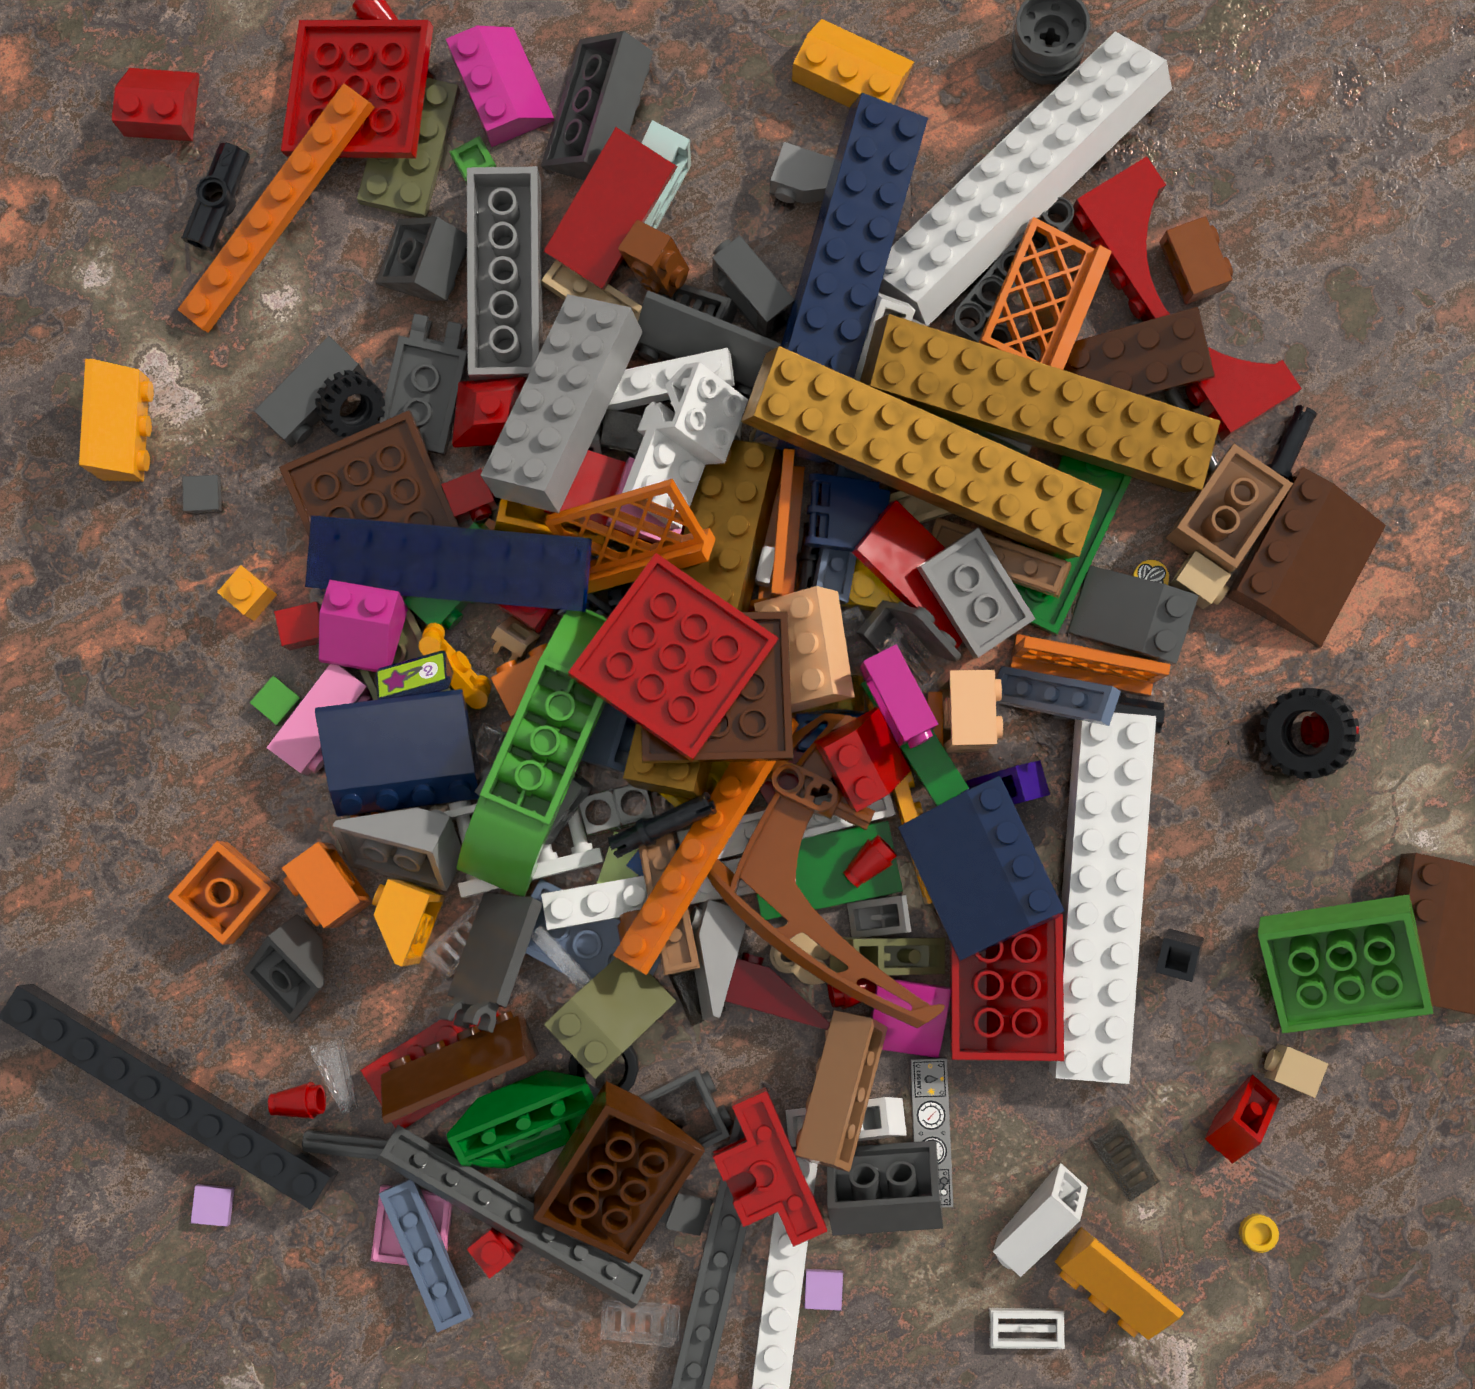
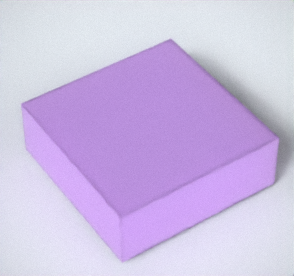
[191,1184,235,1226]
[804,1269,843,1310]

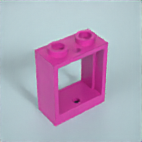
[859,644,938,749]

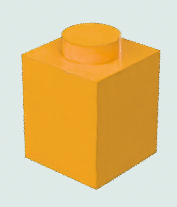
[217,565,278,621]

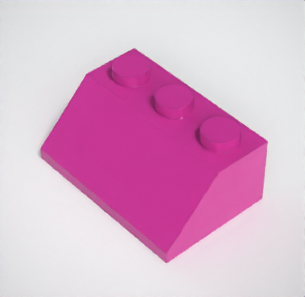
[446,25,555,147]

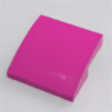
[870,979,951,1058]

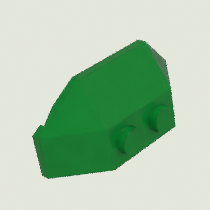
[446,1070,595,1169]

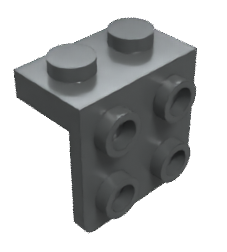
[856,600,961,673]

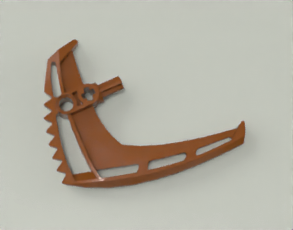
[707,713,945,1028]

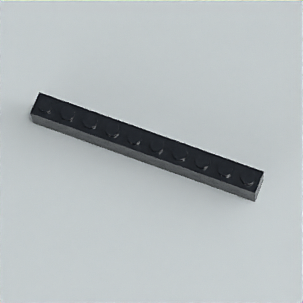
[0,984,339,1210]

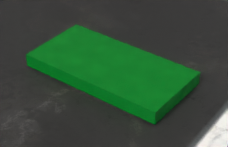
[756,821,903,920]

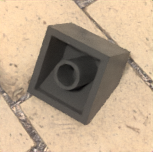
[376,217,467,301]

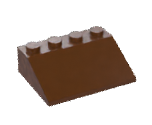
[1226,467,1386,648]
[1394,853,1475,1015]
[381,1011,539,1124]
[533,1081,705,1263]

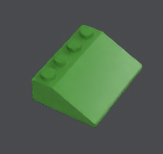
[1258,895,1433,1033]

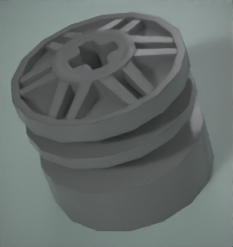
[1012,0,1090,85]

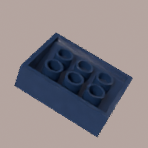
[315,689,481,817]
[898,776,1065,961]

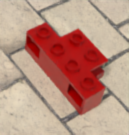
[713,1087,828,1247]

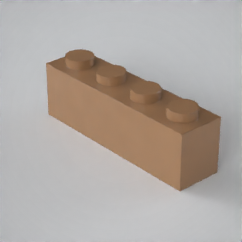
[795,1010,888,1172]

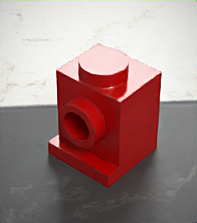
[467,1227,523,1279]

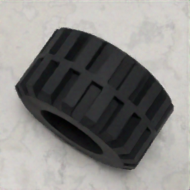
[1259,688,1360,779]

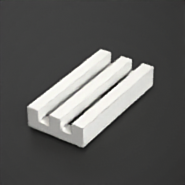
[989,1308,1065,1349]

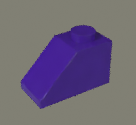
[964,760,1050,805]

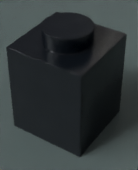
[1156,929,1204,982]

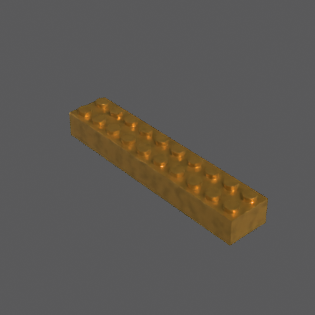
[860,314,1220,493]
[741,346,1102,560]
[623,440,783,799]

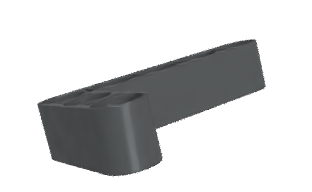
[952,197,1074,361]

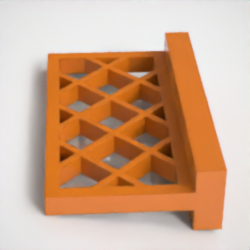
[978,217,1112,370]
[758,449,805,599]
[544,479,716,595]
[1009,634,1171,697]

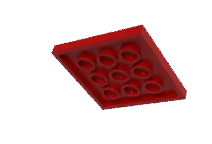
[281,20,433,159]
[568,553,779,762]

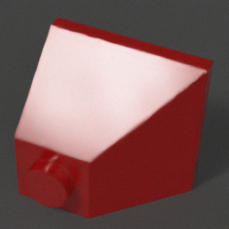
[452,376,527,448]

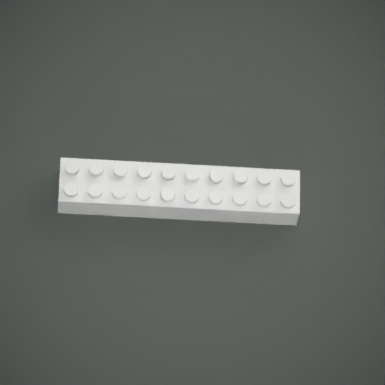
[879,31,1172,326]
[1049,713,1156,1084]

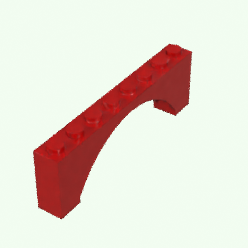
[1072,157,1302,441]

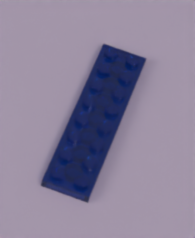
[305,516,592,612]

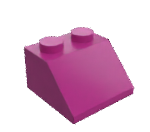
[319,580,408,672]

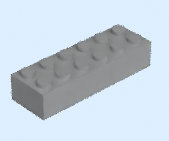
[467,166,543,381]
[480,294,643,513]

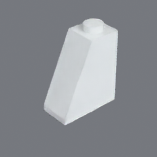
[993,1163,1088,1277]

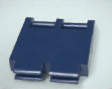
[804,473,890,552]

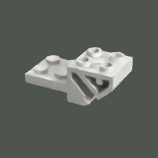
[622,362,748,529]

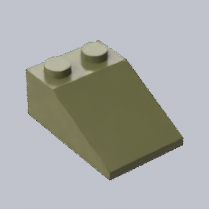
[544,958,677,1079]

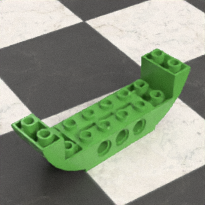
[456,604,607,897]

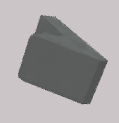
[659,1187,713,1236]

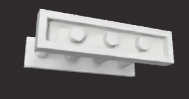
[444,775,605,898]

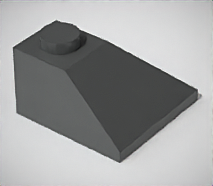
[243,914,324,1023]

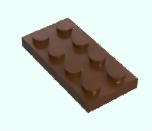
[1064,307,1215,397]

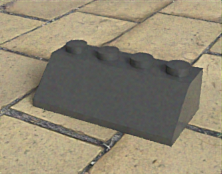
[541,31,653,180]
[635,291,781,400]

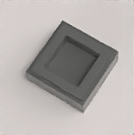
[182,475,222,514]

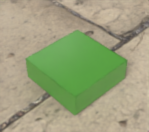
[449,136,496,185]
[250,676,303,726]

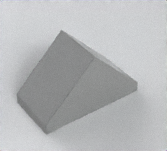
[847,895,911,937]

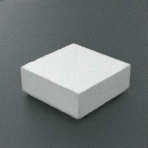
[755,546,775,587]

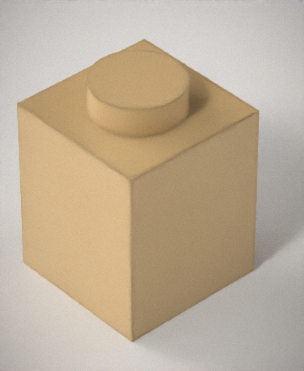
[1169,551,1231,609]
[1264,1044,1328,1098]

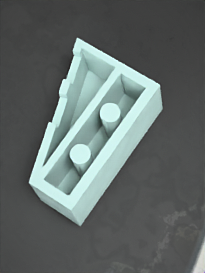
[642,120,691,229]

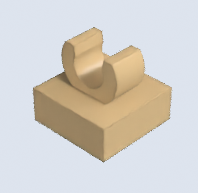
[491,616,540,662]

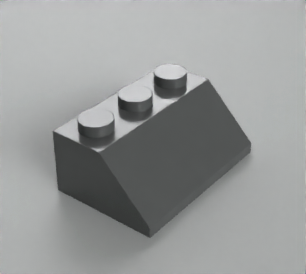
[827,1141,943,1236]

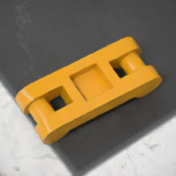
[418,623,492,709]

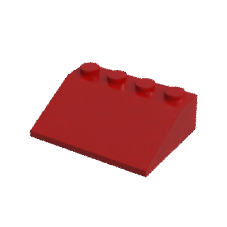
[950,914,1064,1061]

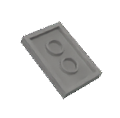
[916,528,1035,658]

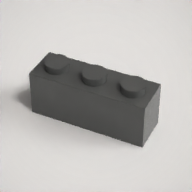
[254,336,366,448]

